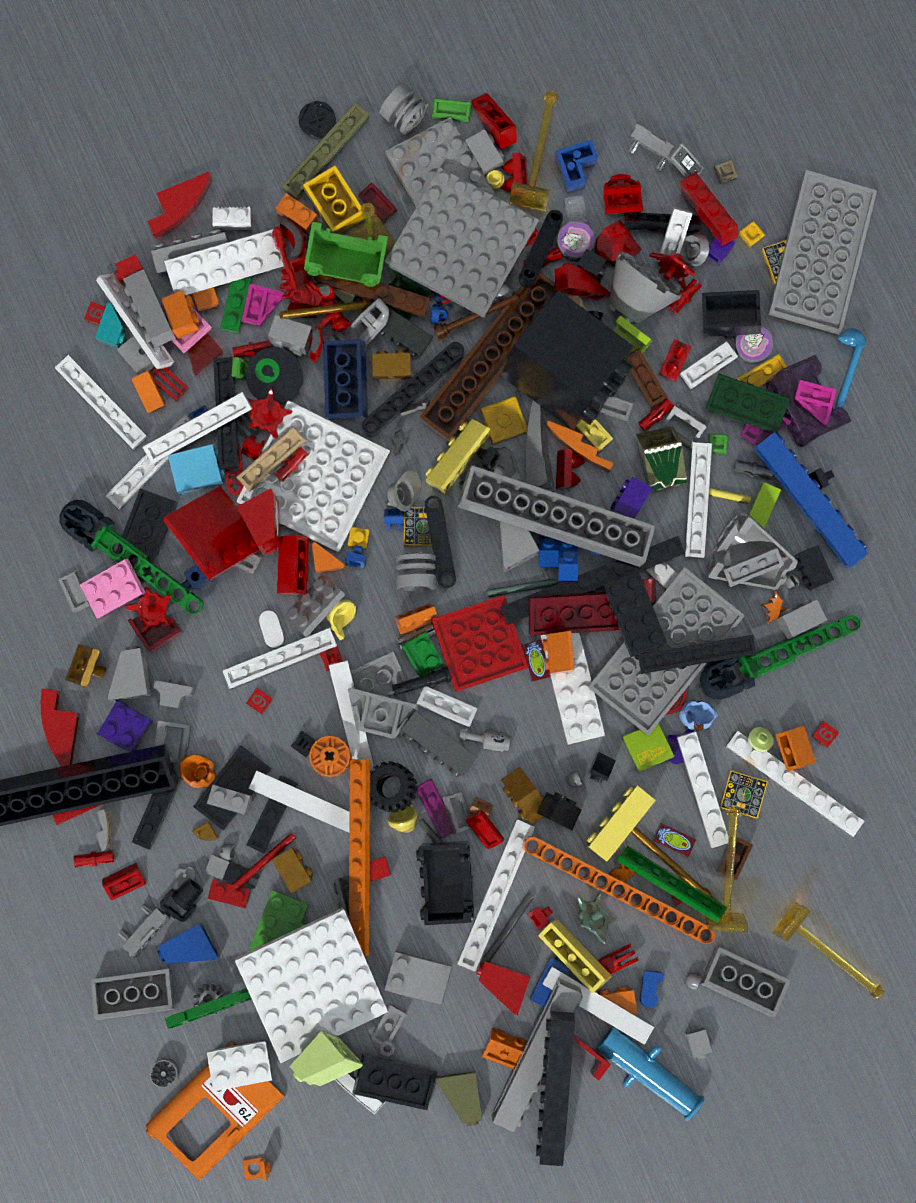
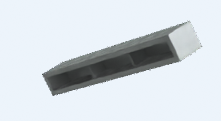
[491,978,583,1132]

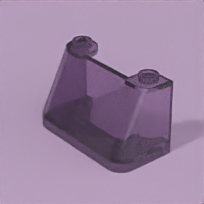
[766,355,851,447]

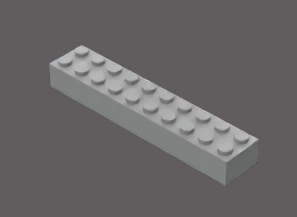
[457,466,655,567]

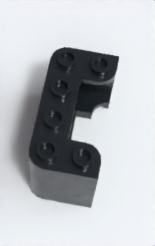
[416,841,474,925]

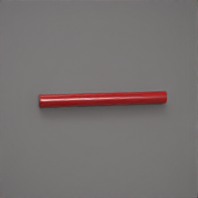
[232,833,296,889]

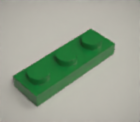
[220,277,252,334]

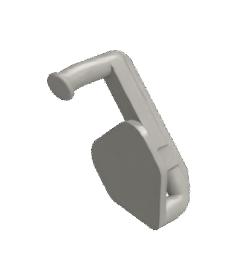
[332,298,389,346]

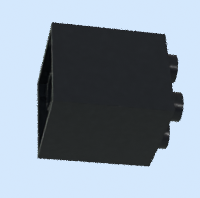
[500,290,634,430]

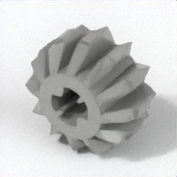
[193,982,226,1016]

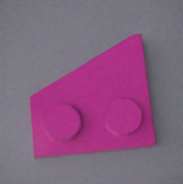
[241,284,285,326]
[794,380,837,425]

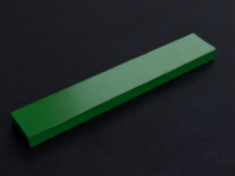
[617,846,728,923]

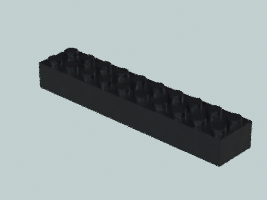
[0,744,176,826]

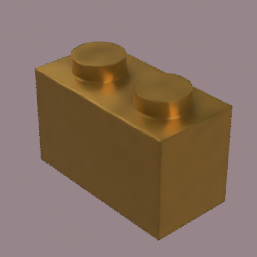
[372,350,411,380]
[272,848,313,893]

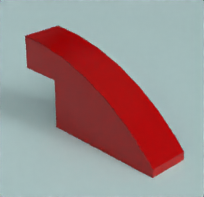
[148,172,212,239]
[40,689,80,767]

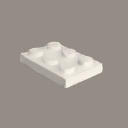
[207,1040,272,1091]

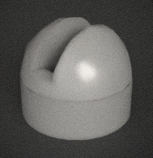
[785,574,800,589]
[567,770,582,787]
[219,844,235,860]
[686,973,701,990]

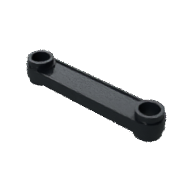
[518,210,563,288]
[425,496,456,588]

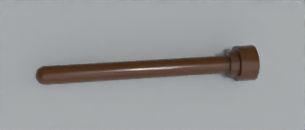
[434,294,520,340]

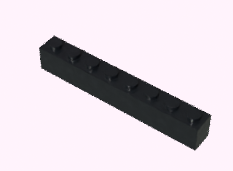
[536,1011,575,1166]

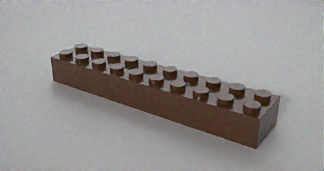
[419,272,565,443]

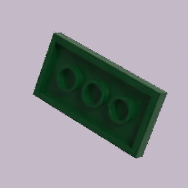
[705,373,791,434]

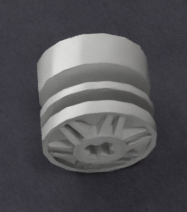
[379,83,429,135]
[395,552,436,591]

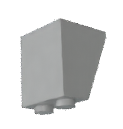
[499,521,539,573]
[108,645,152,702]

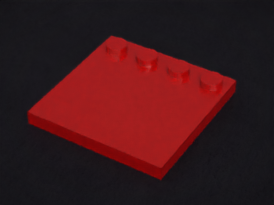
[163,486,260,581]
[431,595,528,692]

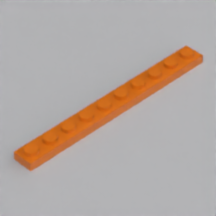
[349,759,370,956]

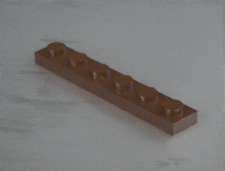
[316,274,430,318]

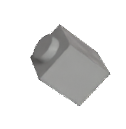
[685,1028,712,1060]

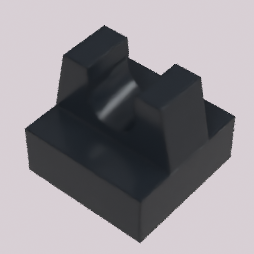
[476,446,500,471]
[809,468,835,490]
[291,731,316,758]

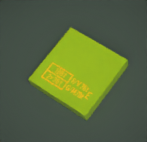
[623,723,674,772]

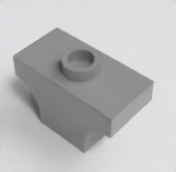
[153,679,194,709]

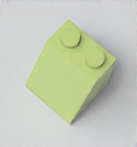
[289,1031,363,1086]

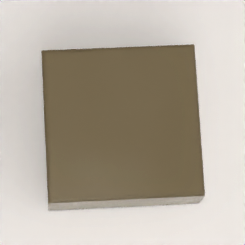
[714,159,738,184]

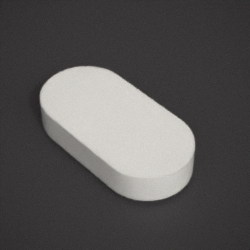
[259,611,284,648]

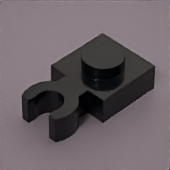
[223,861,260,889]

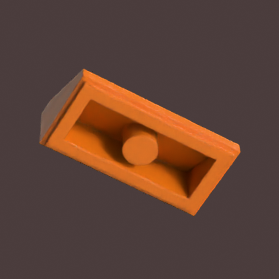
[191,287,219,311]

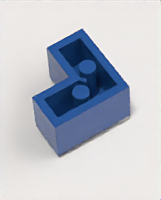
[555,140,598,192]
[538,537,579,581]

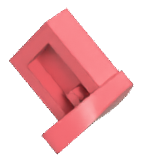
[642,578,656,604]

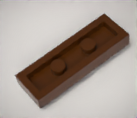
[627,348,667,407]

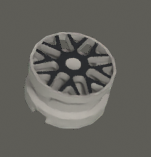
[150,1058,179,1088]

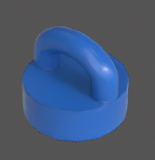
[430,304,448,324]

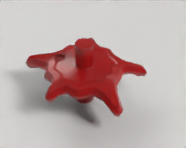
[649,252,695,289]
[246,388,293,439]
[125,587,171,634]

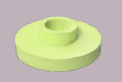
[748,727,774,752]

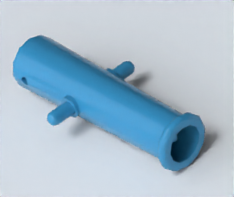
[596,1026,704,1121]

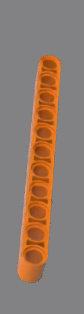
[522,836,715,944]

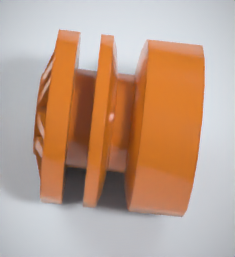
[309,736,352,777]

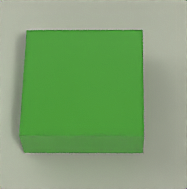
[232,357,249,380]
[708,433,728,454]

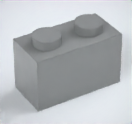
[465,129,505,176]
[207,785,252,815]

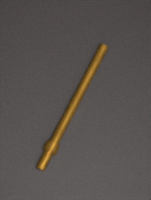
[279,299,374,319]
[631,826,720,903]

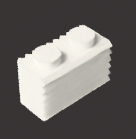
[213,206,253,231]

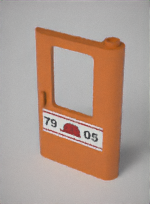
[146,1041,285,1180]

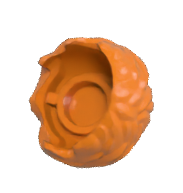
[179,754,215,788]

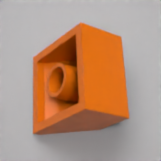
[543,631,574,674]

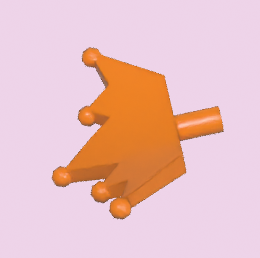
[762,591,787,624]
[608,863,636,883]

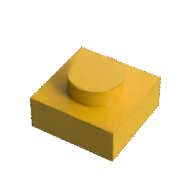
[348,527,370,549]

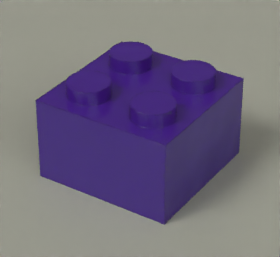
[610,477,652,519]
[97,701,153,752]

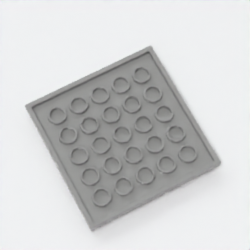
[384,167,539,318]

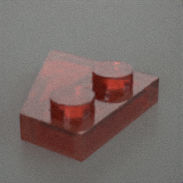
[188,333,223,375]

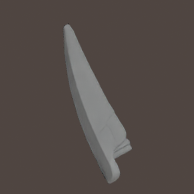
[525,401,555,492]

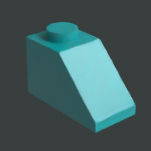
[95,302,127,348]

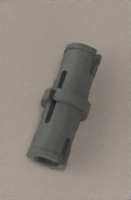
[733,459,773,480]

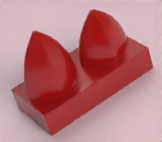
[500,153,529,195]
[658,339,692,382]
[556,449,585,490]

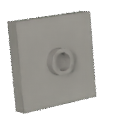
[116,335,170,375]

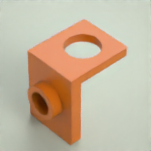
[243,1156,271,1181]

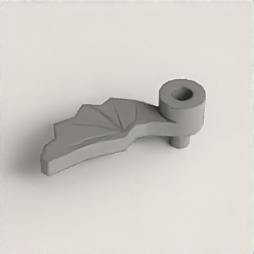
[401,399,430,416]

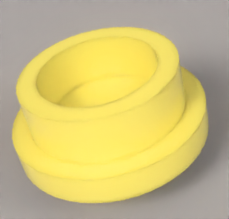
[486,170,505,189]

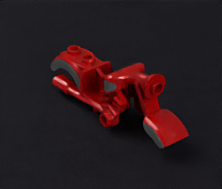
[272,217,351,363]

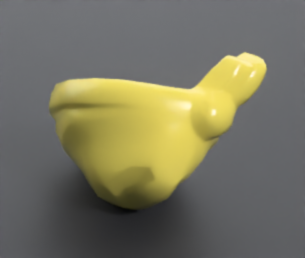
[326,599,356,640]
[388,804,418,833]

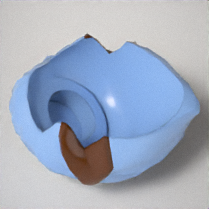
[679,700,718,732]

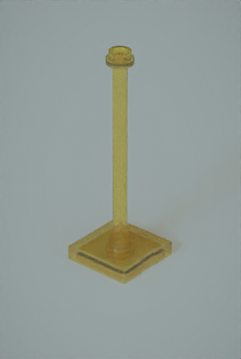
[510,91,558,211]
[346,203,396,255]
[704,806,748,933]
[771,902,885,1000]

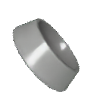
[680,233,709,267]

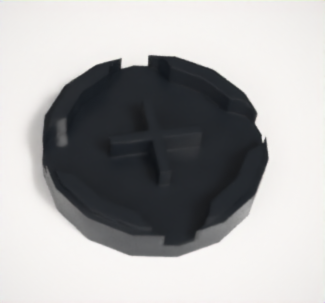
[298,101,336,139]

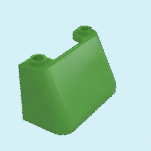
[304,222,388,287]

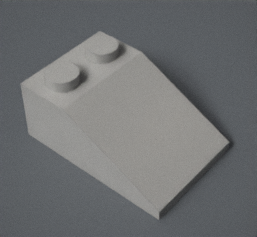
[385,951,452,1004]

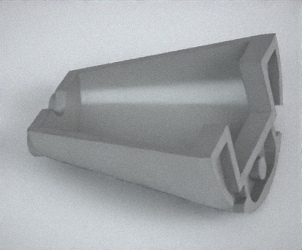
[708,512,798,590]

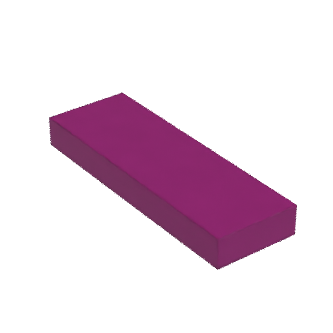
[416,779,453,839]

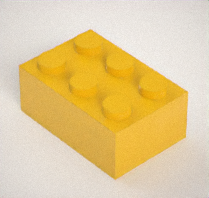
[303,166,366,234]

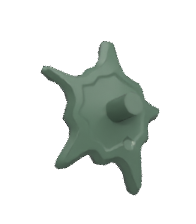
[577,893,618,943]

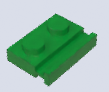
[401,630,444,677]

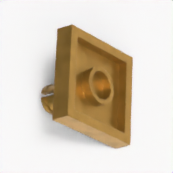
[65,644,106,687]

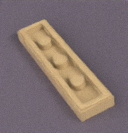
[237,427,307,492]

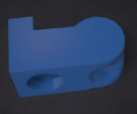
[640,970,664,1008]

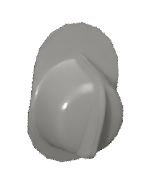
[386,470,421,512]

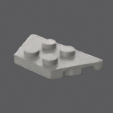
[348,688,419,739]

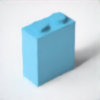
[168,444,226,495]

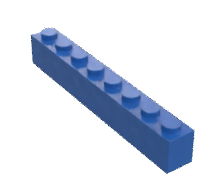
[753,432,869,568]

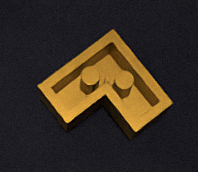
[501,767,543,825]

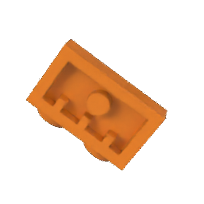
[394,603,437,634]
[482,1028,527,1069]

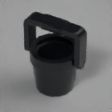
[160,878,203,922]

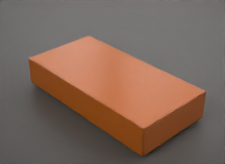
[131,371,166,413]

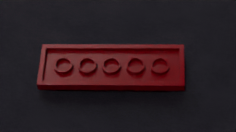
[529,592,619,636]

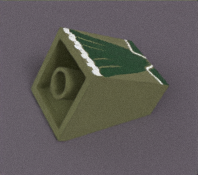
[636,426,687,491]

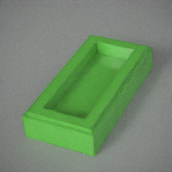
[432,98,471,122]

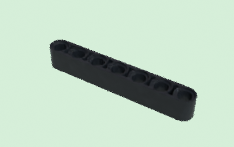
[362,342,464,437]

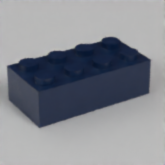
[323,339,368,420]

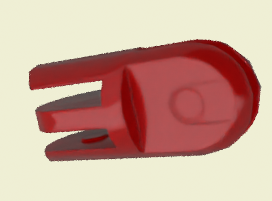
[598,943,639,974]

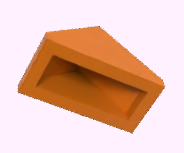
[312,542,346,573]

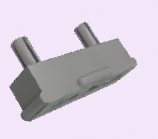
[628,124,675,171]
[118,904,170,957]

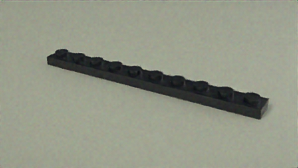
[500,536,685,625]

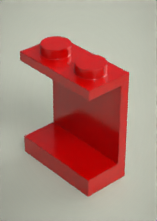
[573,1034,611,1080]

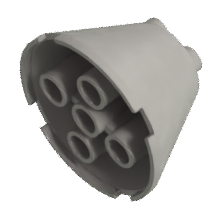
[608,251,682,323]

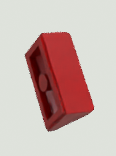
[102,863,146,901]

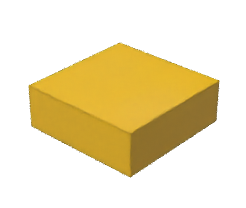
[738,221,765,248]

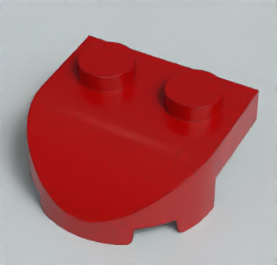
[603,174,643,214]
[594,220,642,266]

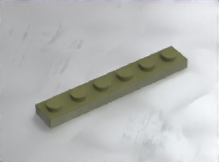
[281,102,370,199]

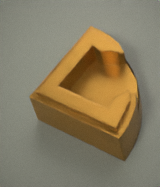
[192,821,218,841]

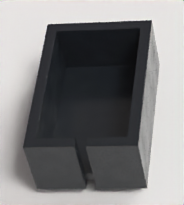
[702,290,761,337]

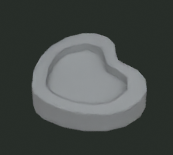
[175,866,196,884]

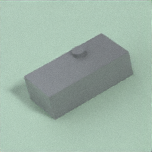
[700,947,791,1017]
[91,969,176,1020]

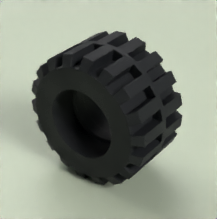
[370,761,418,813]

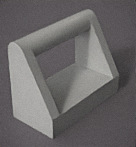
[660,401,709,450]
[154,721,190,763]

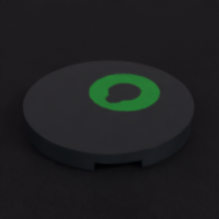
[245,347,303,404]

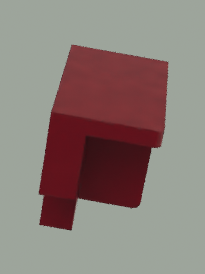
[128,616,183,654]

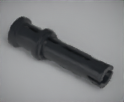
[392,666,451,696]

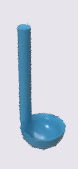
[836,328,866,409]

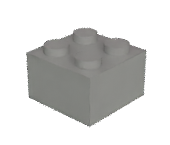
[268,315,313,357]
[777,599,827,640]

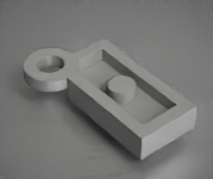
[371,1004,407,1057]

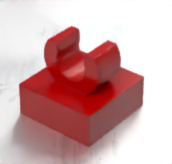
[241,435,265,460]
[320,646,343,671]
[527,906,553,930]

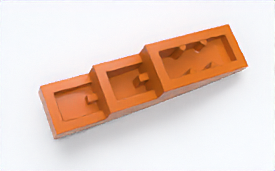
[546,421,613,472]

